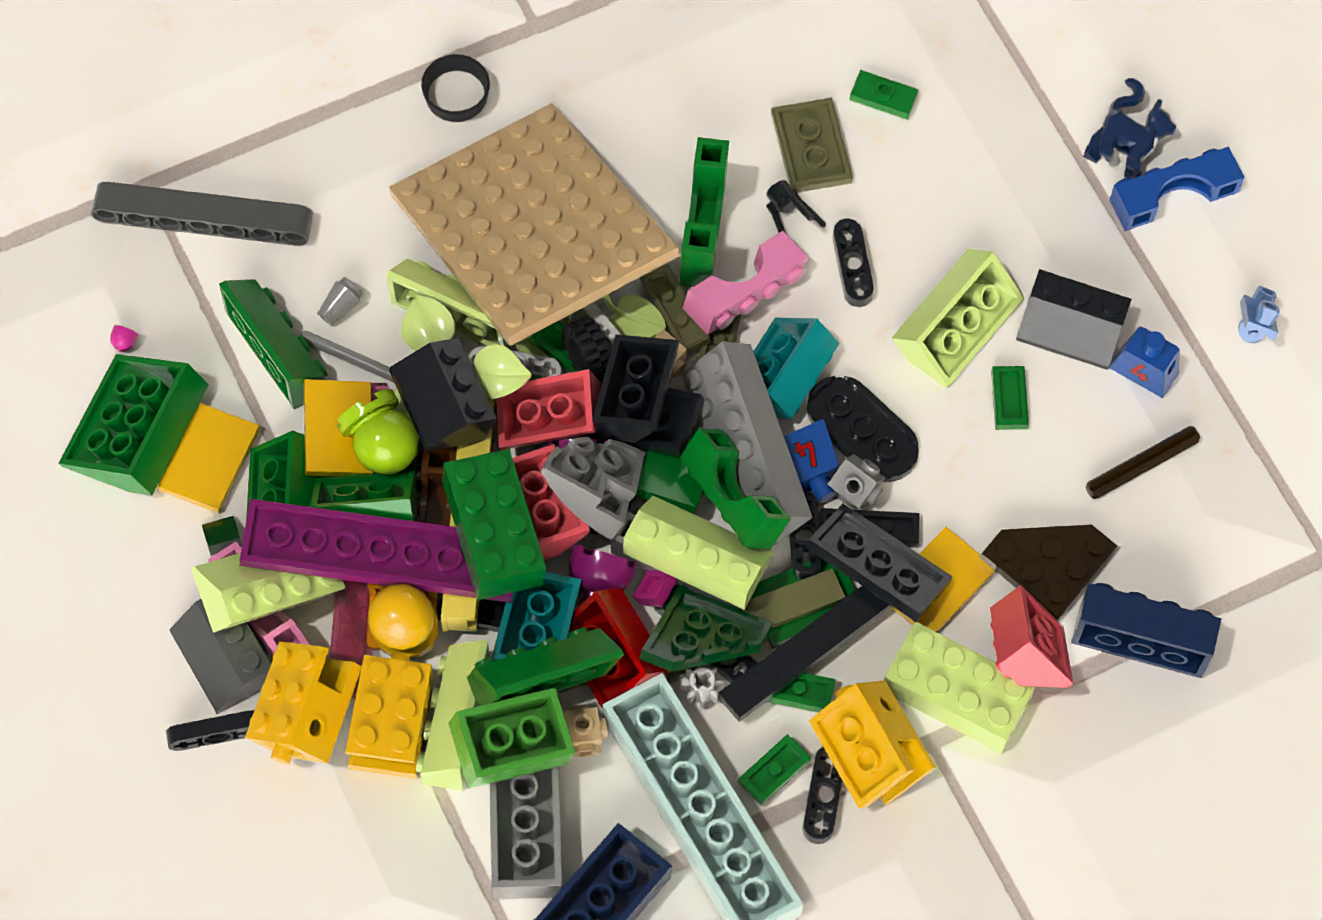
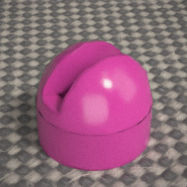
[110,325,138,352]

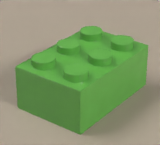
[448,688,575,789]

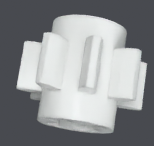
[681,665,723,708]

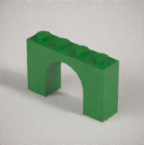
[680,137,729,287]

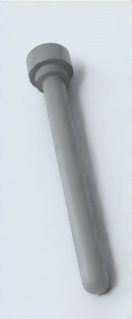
[300,331,394,383]

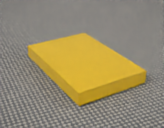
[303,379,373,476]
[158,403,260,513]
[892,527,995,633]

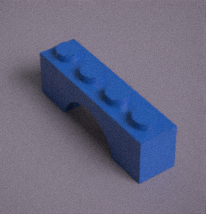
[1109,146,1245,231]

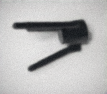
[766,180,826,233]

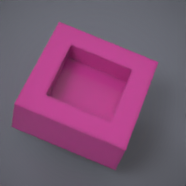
[632,570,677,607]

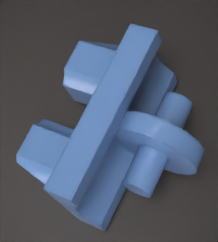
[1238,286,1280,343]

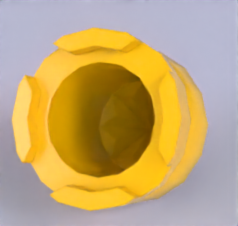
[367,584,439,659]

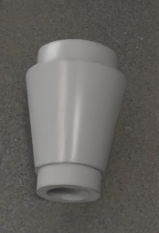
[317,277,363,325]

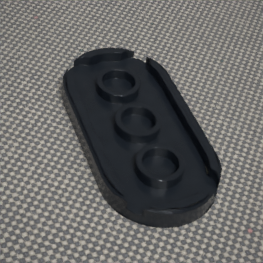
[807,376,919,482]

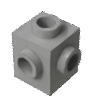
[827,454,885,509]

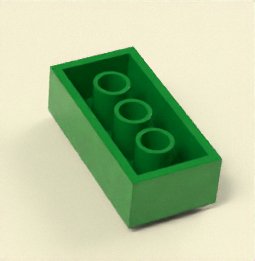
[442,449,546,600]

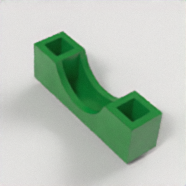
[680,428,791,549]

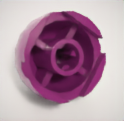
[569,544,637,598]

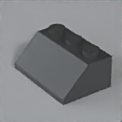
[169,598,271,714]

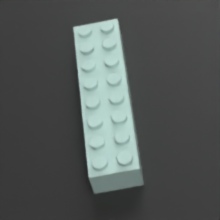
[603,673,803,920]

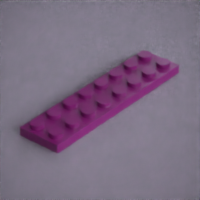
[240,499,513,603]

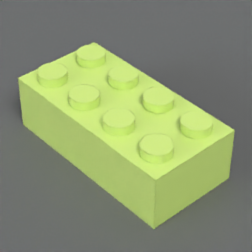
[884,622,1036,754]

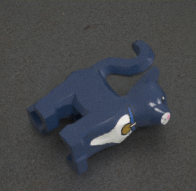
[1083,78,1177,179]

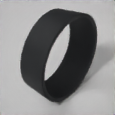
[421,54,490,122]

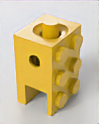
[245,641,362,764]
[345,653,434,779]
[809,680,936,808]

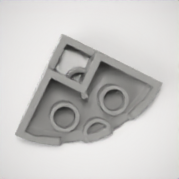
[541,437,645,540]

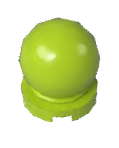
[336,389,419,474]

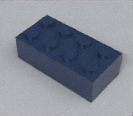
[1071,583,1222,678]
[534,823,672,920]

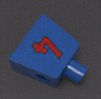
[1109,326,1180,398]
[784,419,839,503]

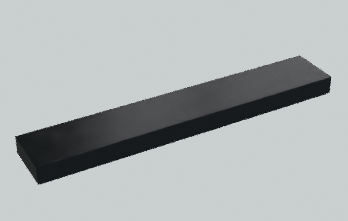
[717,586,893,722]

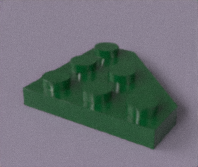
[640,586,773,672]

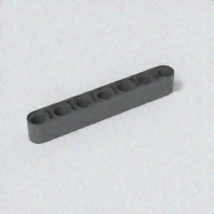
[91,182,313,246]

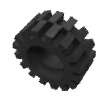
[562,316,611,376]

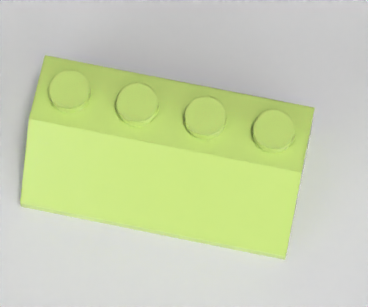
[891,249,1024,387]
[386,258,510,348]
[623,496,774,610]
[191,553,346,633]
[416,640,490,791]

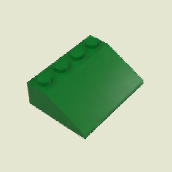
[58,354,209,495]

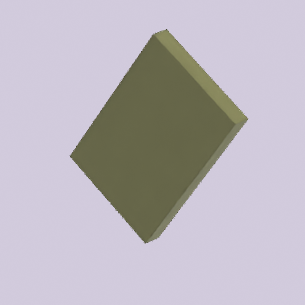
[771,97,853,193]

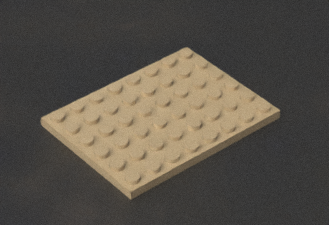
[388,103,680,346]

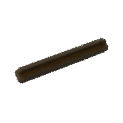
[1085,426,1200,499]

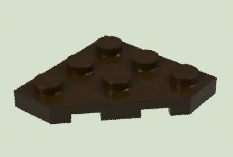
[979,524,1117,620]

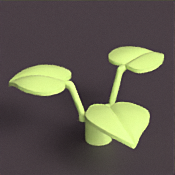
[515,294,666,357]
[393,296,532,437]

